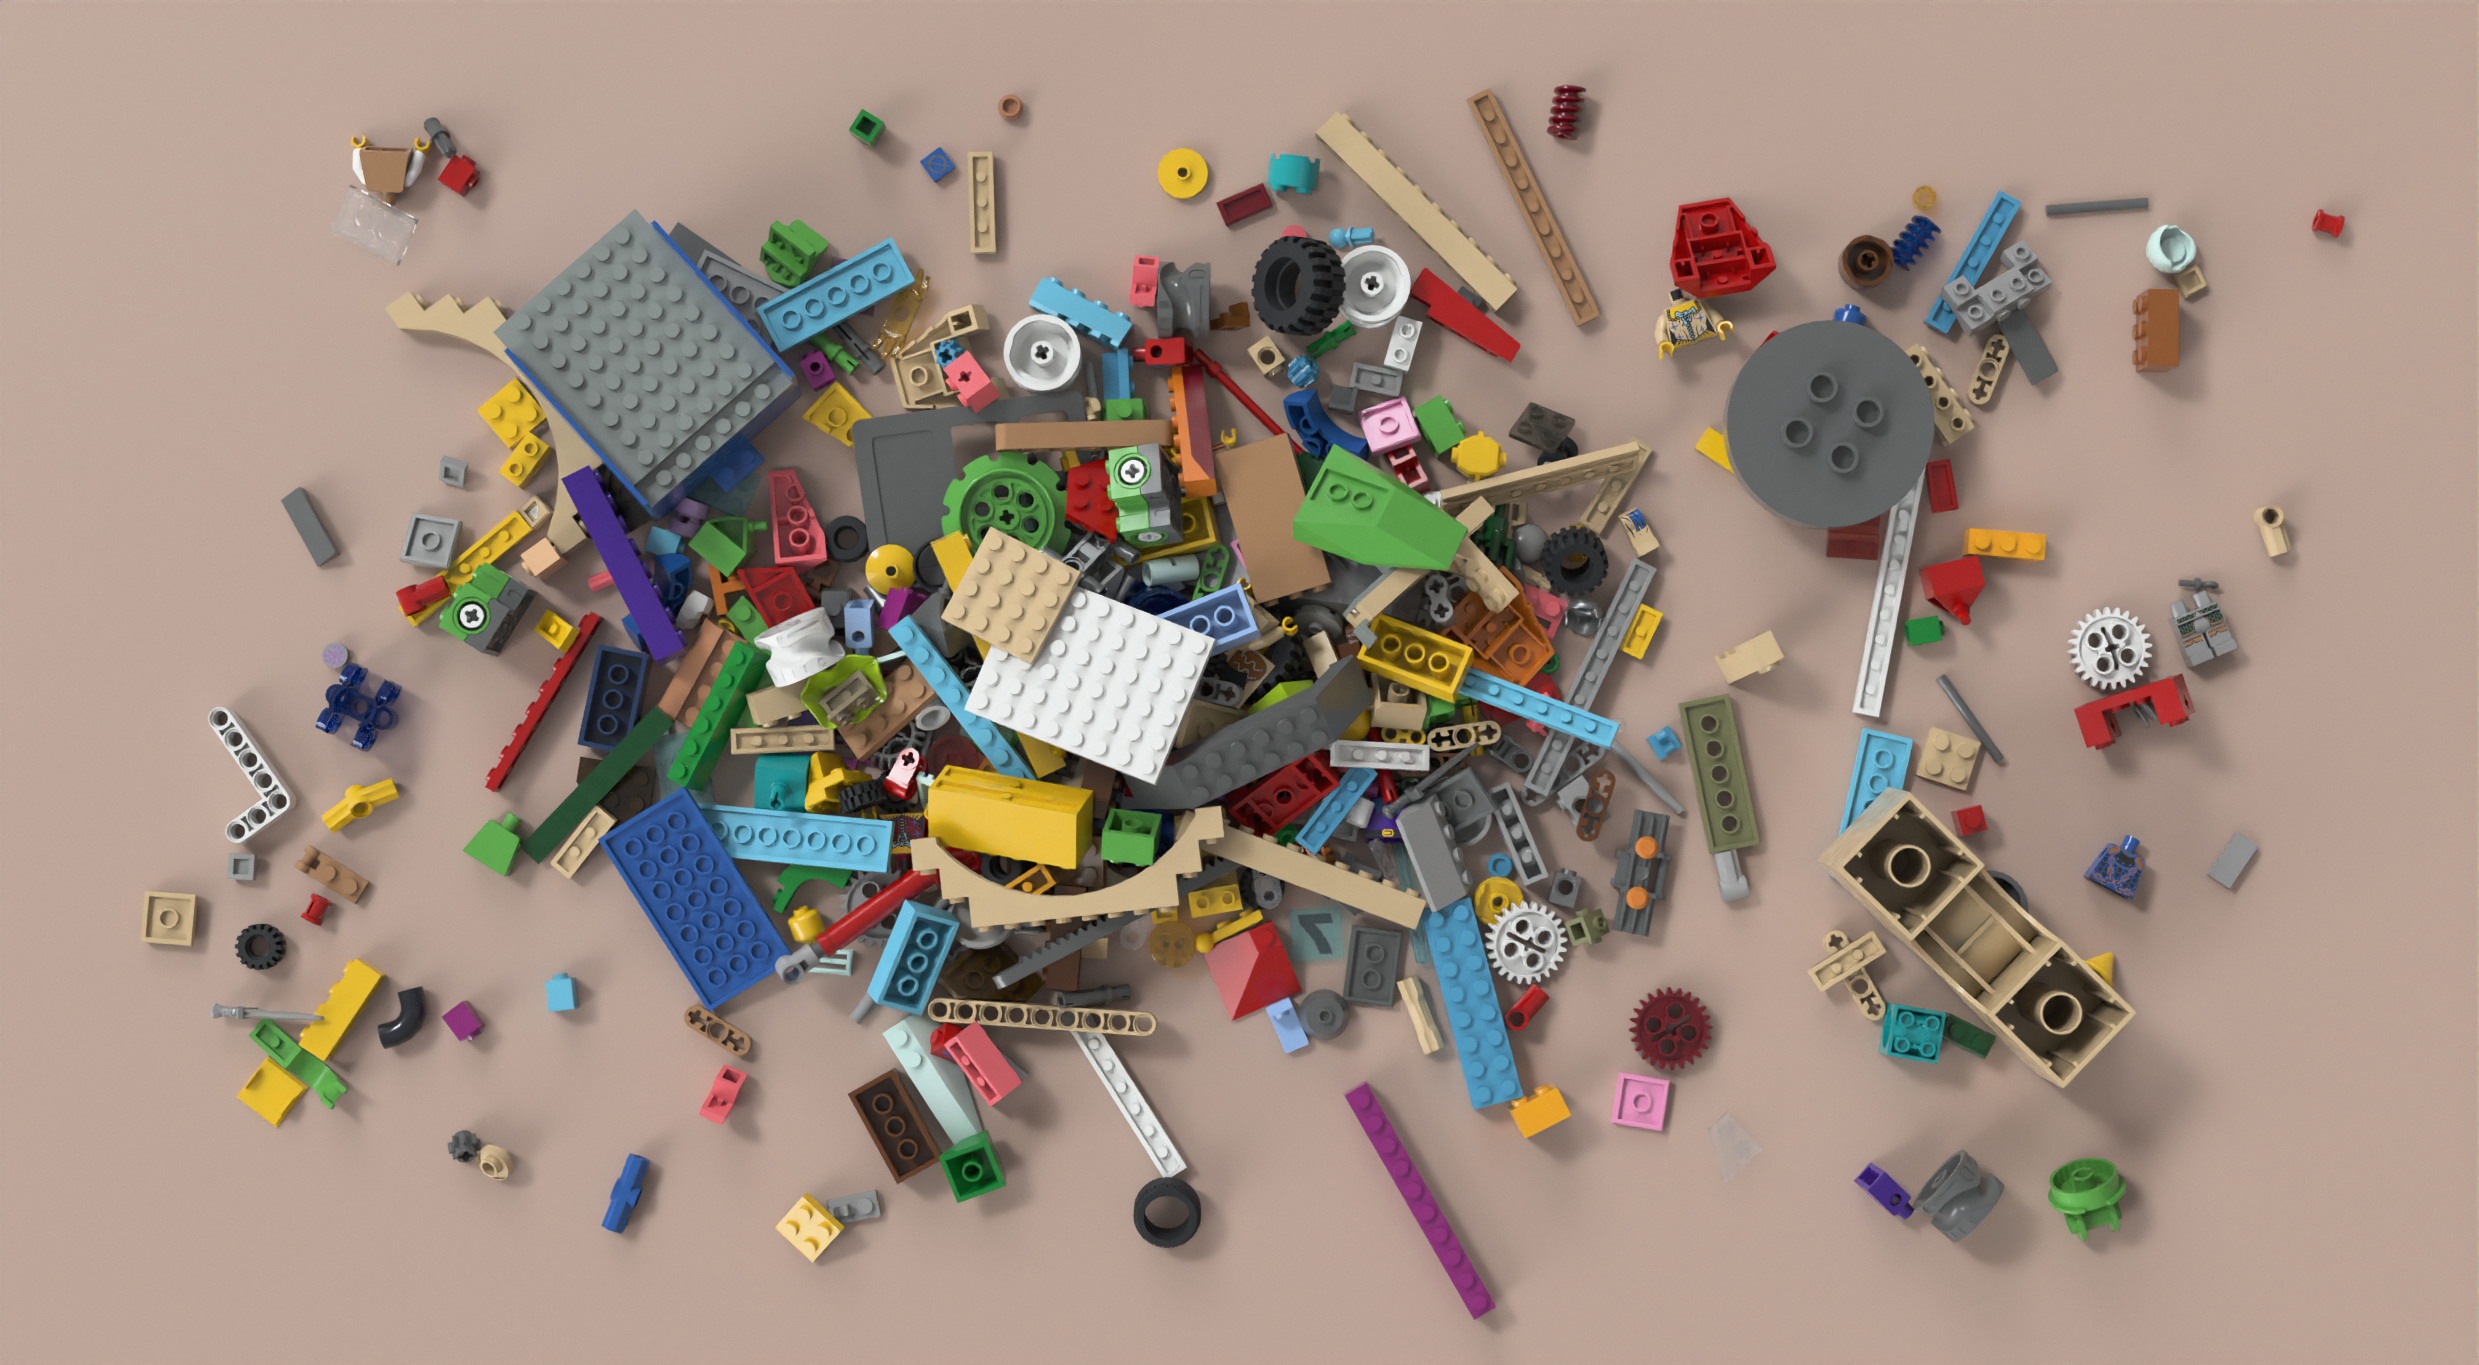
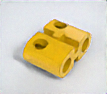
[1381,727,1426,744]

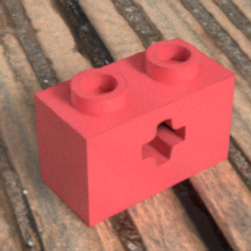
[943,351,1001,413]

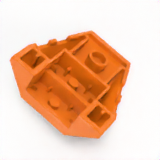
[1435,565,1555,687]

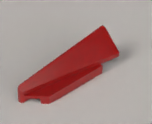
[1409,268,1521,363]

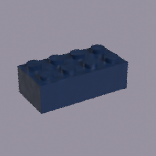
[577,644,653,751]

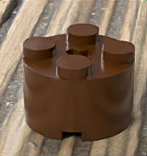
[1838,235,1894,290]

